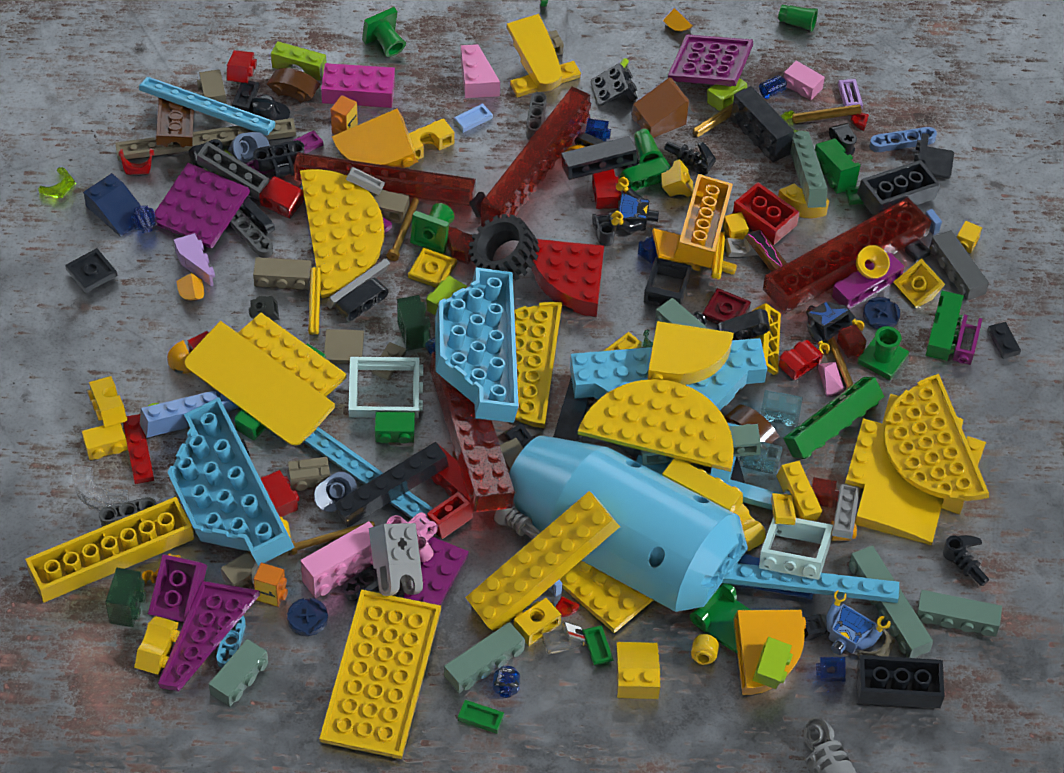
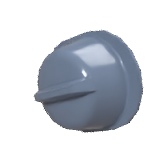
[228,132,269,162]
[314,472,357,512]

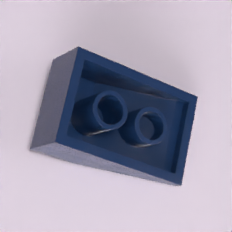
[83,173,149,237]

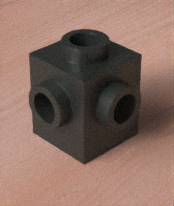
[249,296,279,321]

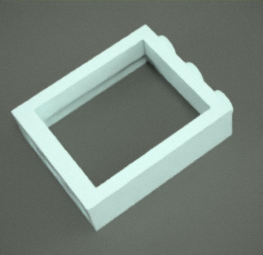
[348,357,423,418]
[759,516,833,580]

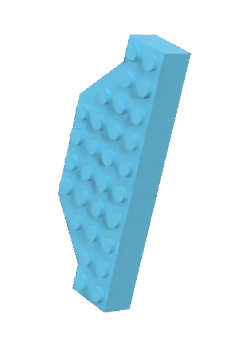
[435,268,519,423]
[570,338,767,410]
[167,397,295,566]

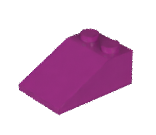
[148,554,208,622]

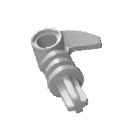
[494,498,541,539]

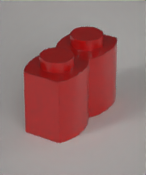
[778,340,823,380]

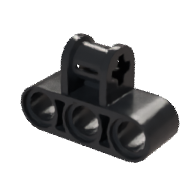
[253,140,305,178]

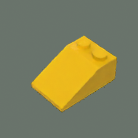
[616,642,660,699]

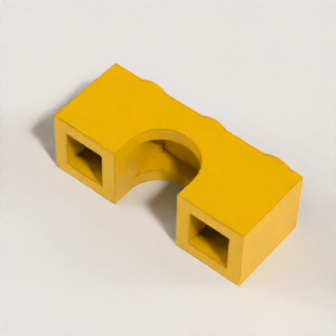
[409,118,455,160]
[87,376,127,427]
[776,461,822,522]

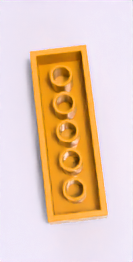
[674,174,733,268]

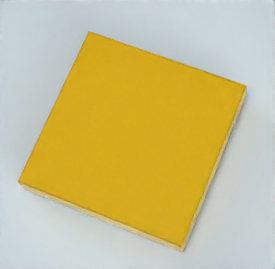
[408,248,457,288]

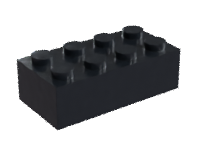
[731,86,794,163]
[857,160,941,219]
[857,655,945,709]

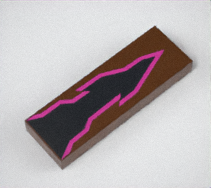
[745,229,792,278]

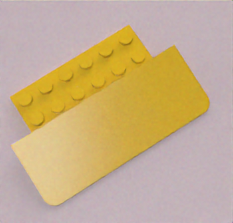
[185,313,346,445]

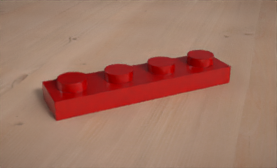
[123,414,154,484]

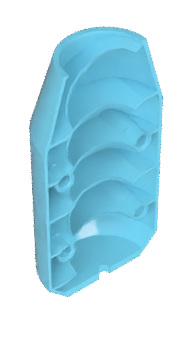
[504,436,748,612]

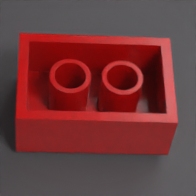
[732,182,799,246]

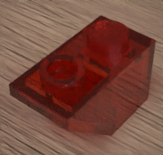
[447,226,474,265]

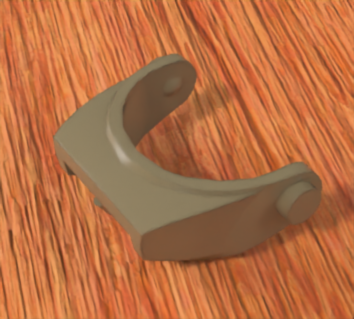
[857,625,895,658]

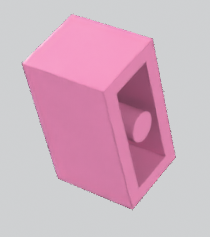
[782,61,825,101]

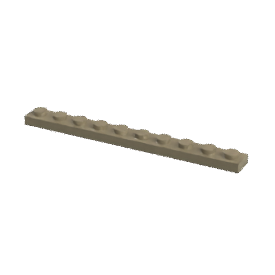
[115,118,296,161]

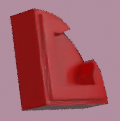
[851,113,869,131]
[555,596,580,617]

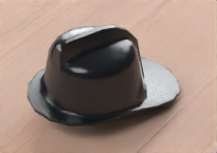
[250,94,290,121]

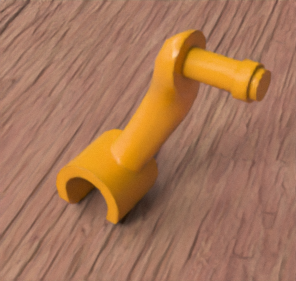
[142,553,181,584]

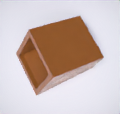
[631,78,689,138]

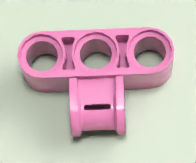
[386,512,438,562]

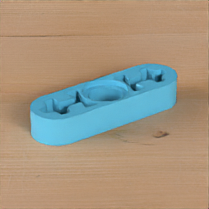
[216,616,246,668]

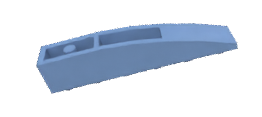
[140,390,239,438]

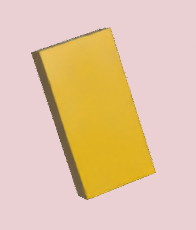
[771,493,796,525]

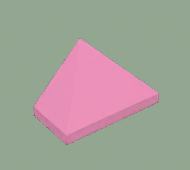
[818,362,845,397]

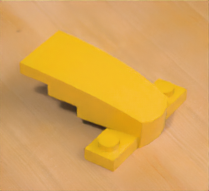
[506,14,581,98]

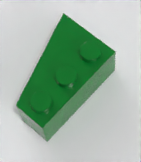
[815,139,861,194]
[925,290,964,361]

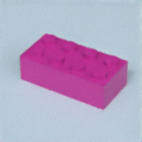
[321,63,395,108]

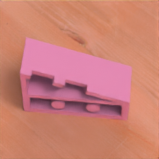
[461,44,500,98]

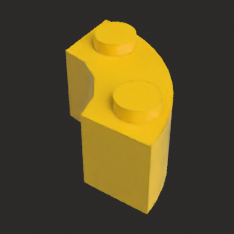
[778,183,829,218]
[735,504,766,551]
[134,616,180,675]

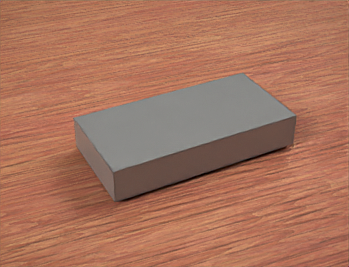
[346,167,385,195]

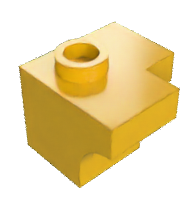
[661,159,693,197]

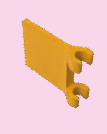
[652,228,700,271]

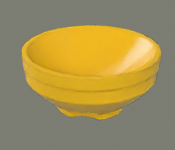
[856,245,890,279]

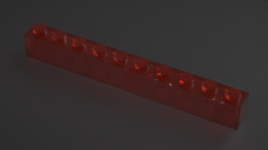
[294,152,476,206]

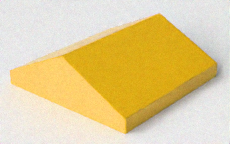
[893,258,945,308]

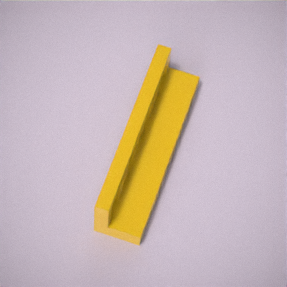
[751,303,781,375]

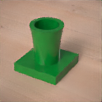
[362,7,406,57]
[410,203,455,254]
[857,326,909,380]

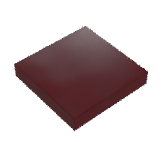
[702,288,751,324]

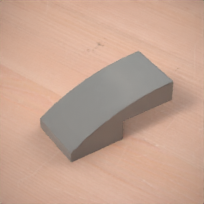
[725,238,758,257]

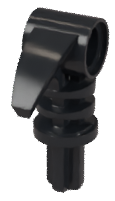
[664,142,716,175]
[943,535,989,586]

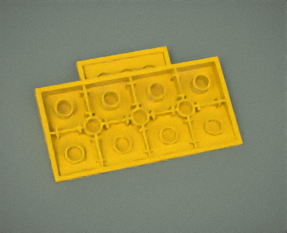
[845,394,964,545]

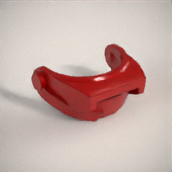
[118,148,154,174]

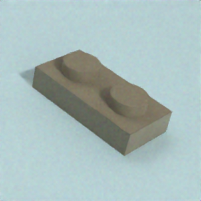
[372,342,406,380]

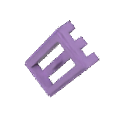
[838,79,863,109]

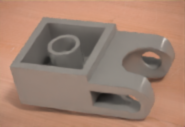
[369,523,423,596]

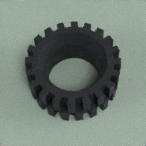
[469,214,539,281]

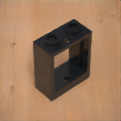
[643,257,691,306]

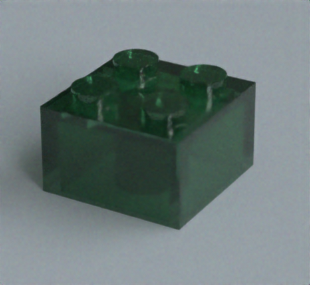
[397,295,431,351]
[105,567,146,627]

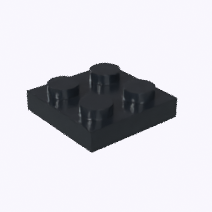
[65,248,118,293]

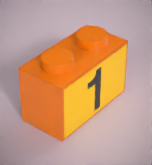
[330,95,358,135]
[254,563,288,607]

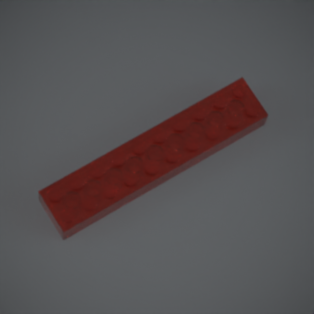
[481,86,591,227]
[763,198,931,314]
[429,352,515,512]

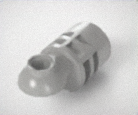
[804,717,857,773]

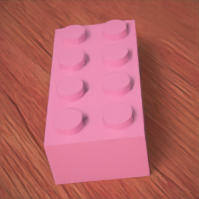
[300,521,373,599]

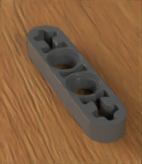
[229,209,273,258]

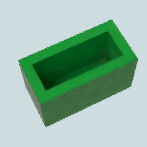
[375,412,415,444]

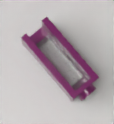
[953,314,983,365]

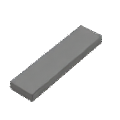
[326,258,390,310]
[832,484,860,539]

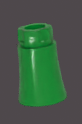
[778,4,818,32]
[634,129,663,164]

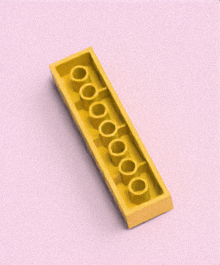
[465,491,620,632]
[25,497,194,603]

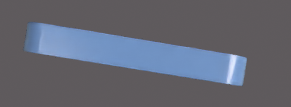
[869,127,937,152]

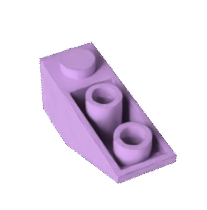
[174,233,215,286]

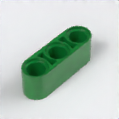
[620,157,671,191]

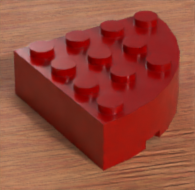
[532,239,604,317]

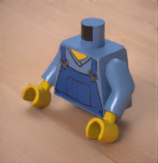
[826,590,891,655]

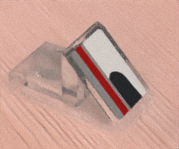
[542,621,587,655]

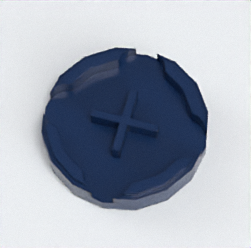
[863,297,900,329]
[287,598,328,636]

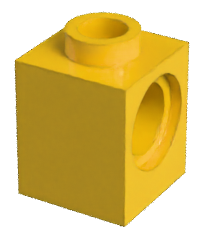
[723,212,749,239]
[957,221,982,254]

